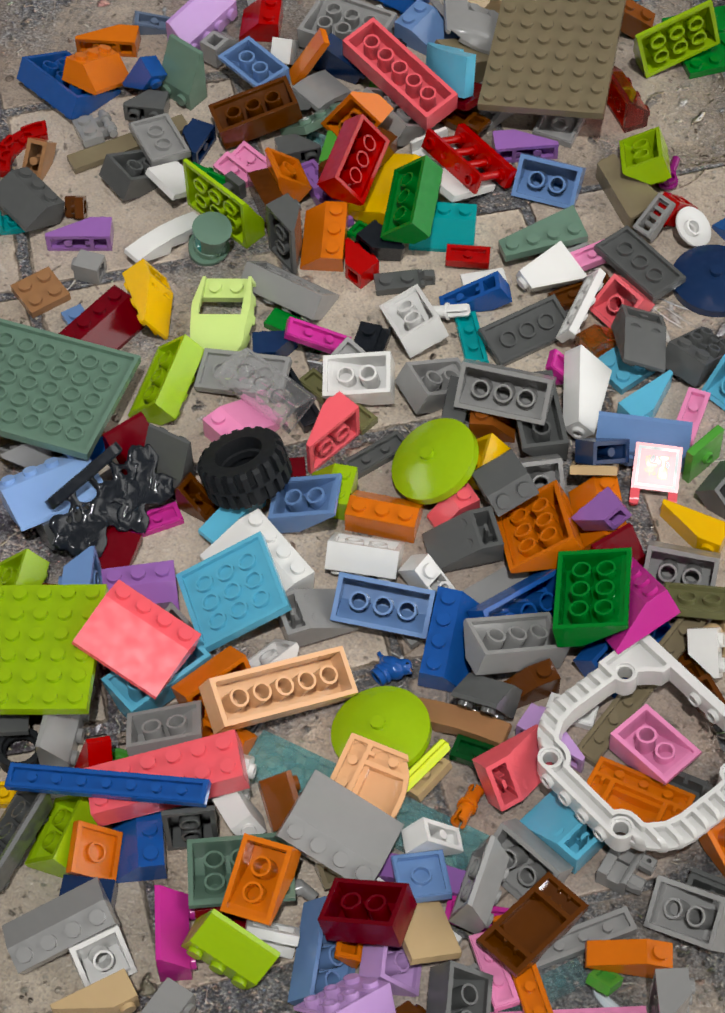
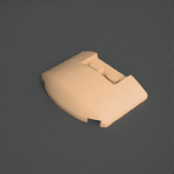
[330,733,409,818]

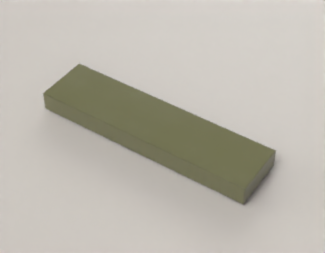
[299,368,378,435]

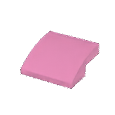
[213,141,267,188]

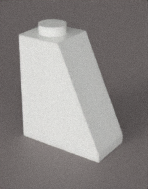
[516,241,587,293]

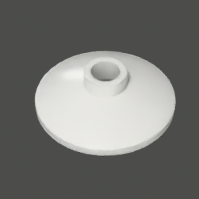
[675,206,711,247]

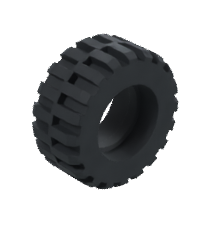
[197,426,292,510]

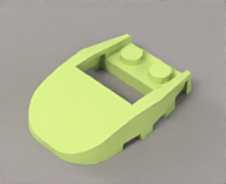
[190,276,256,352]

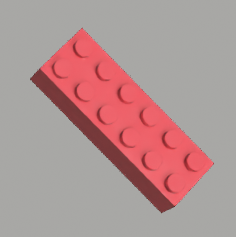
[342,17,458,132]
[84,729,250,826]

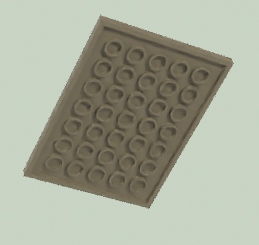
[477,0,627,120]

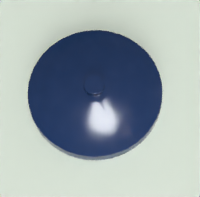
[672,245,725,317]

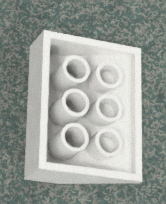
[200,508,315,592]

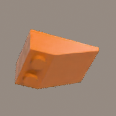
[220,833,302,926]

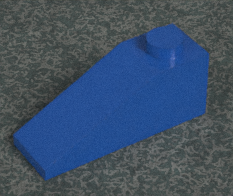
[439,271,512,312]

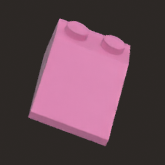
[202,397,286,442]
[609,704,702,785]

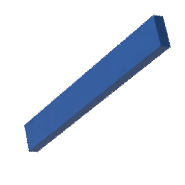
[4,762,212,808]

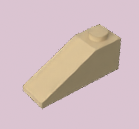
[50,968,140,1013]

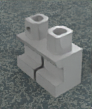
[595,832,658,896]

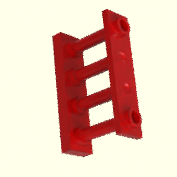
[421,123,517,194]

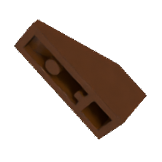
[504,658,561,709]

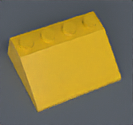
[348,153,421,225]

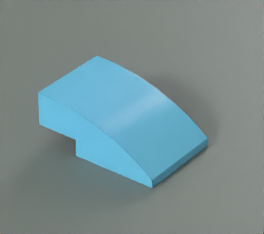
[426,42,476,98]

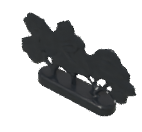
[45,442,174,558]

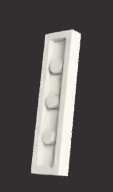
[556,268,606,343]

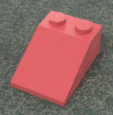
[306,391,360,474]

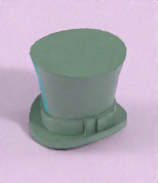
[188,212,232,266]

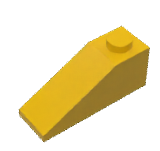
[660,499,725,553]

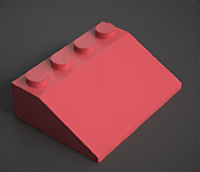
[72,580,201,699]

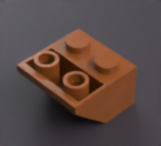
[258,770,301,833]

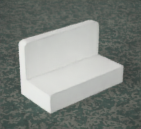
[245,919,300,959]

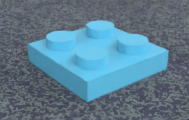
[598,346,655,395]

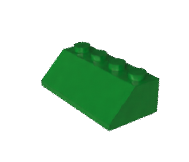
[380,155,443,244]

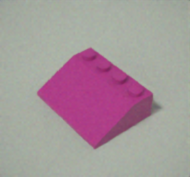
[603,558,681,654]

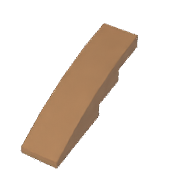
[418,697,512,746]

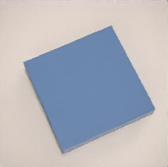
[390,849,452,903]

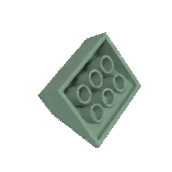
[187,832,296,909]

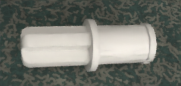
[433,303,471,320]

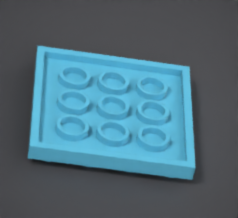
[176,531,292,652]

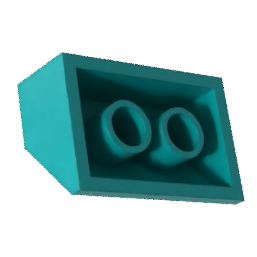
[409,202,477,252]

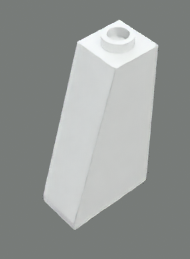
[563,345,612,439]

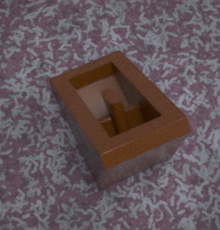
[175,472,219,523]

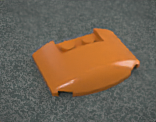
[586,756,696,834]

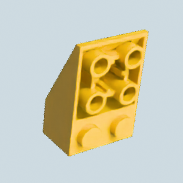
[122,259,173,340]

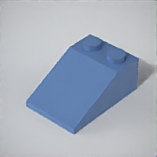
[394,0,460,55]
[268,473,342,533]

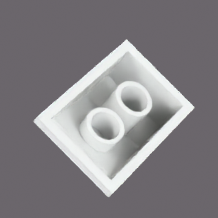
[379,284,449,358]
[322,351,395,405]

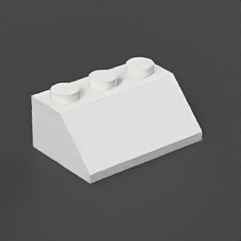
[324,532,405,582]

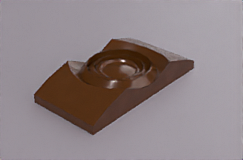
[476,871,589,978]

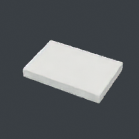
[439,168,496,202]

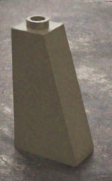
[596,153,658,230]

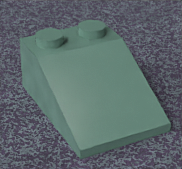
[160,34,207,111]

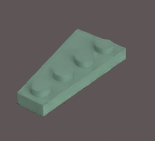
[498,205,588,262]

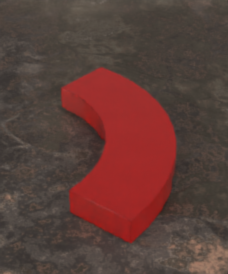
[0,120,48,177]

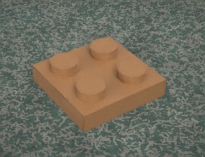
[10,266,71,318]

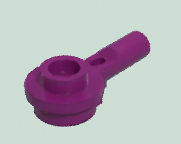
[657,156,680,190]

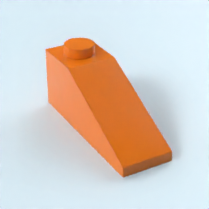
[75,24,141,57]
[585,939,673,979]

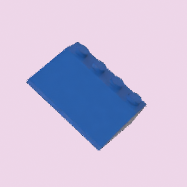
[16,50,121,120]

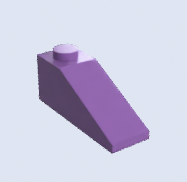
[492,129,559,163]
[45,217,114,251]

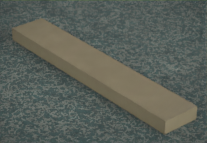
[67,114,188,174]

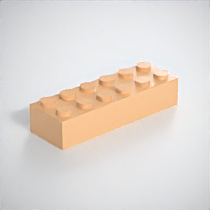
[199,646,358,734]

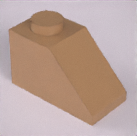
[22,138,57,181]

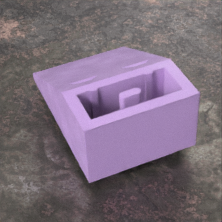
[294,973,396,1013]

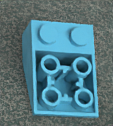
[520,790,606,874]

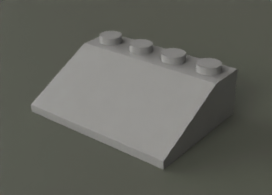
[297,0,397,48]
[274,769,404,881]

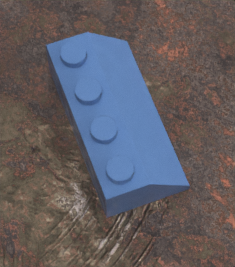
[596,411,693,472]
[330,572,437,639]
[287,896,355,1006]

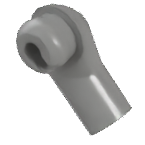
[295,879,319,901]

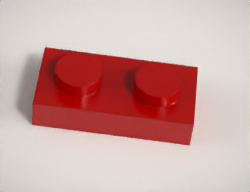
[445,244,491,269]

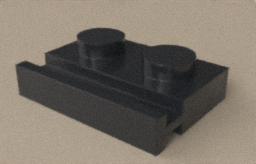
[354,321,392,352]

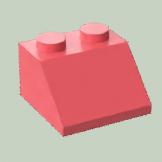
[589,273,655,330]

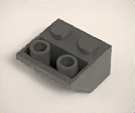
[451,673,523,720]

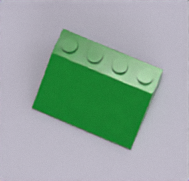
[552,547,632,647]

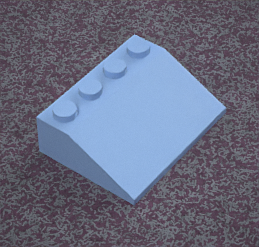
[0,454,103,532]

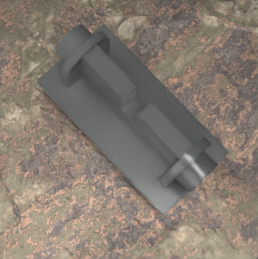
[668,772,714,802]

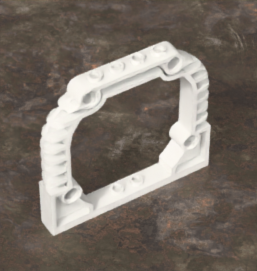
[537,634,725,853]

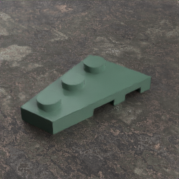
[279,102,341,136]

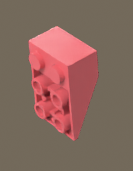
[472,724,553,812]

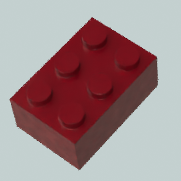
[318,877,417,947]

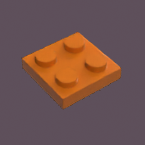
[66,820,123,880]

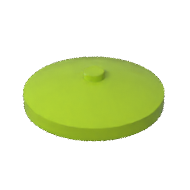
[391,418,479,505]
[331,686,432,768]

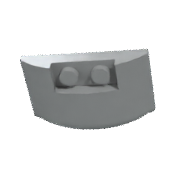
[443,0,499,55]

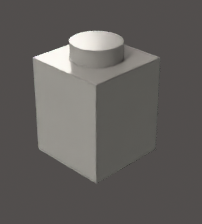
[71,249,107,285]

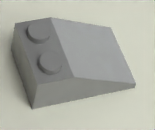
[395,357,462,414]
[126,700,202,756]
[643,875,725,953]

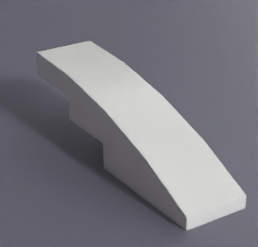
[124,211,199,263]

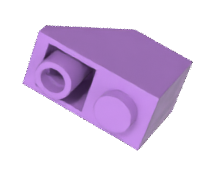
[571,487,632,531]

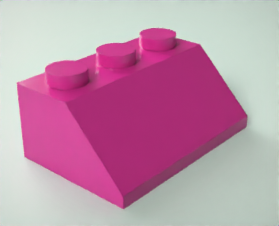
[154,885,197,982]

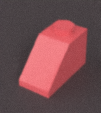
[427,483,480,528]

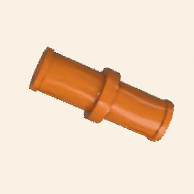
[450,784,484,829]

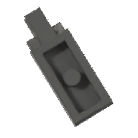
[374,269,436,296]

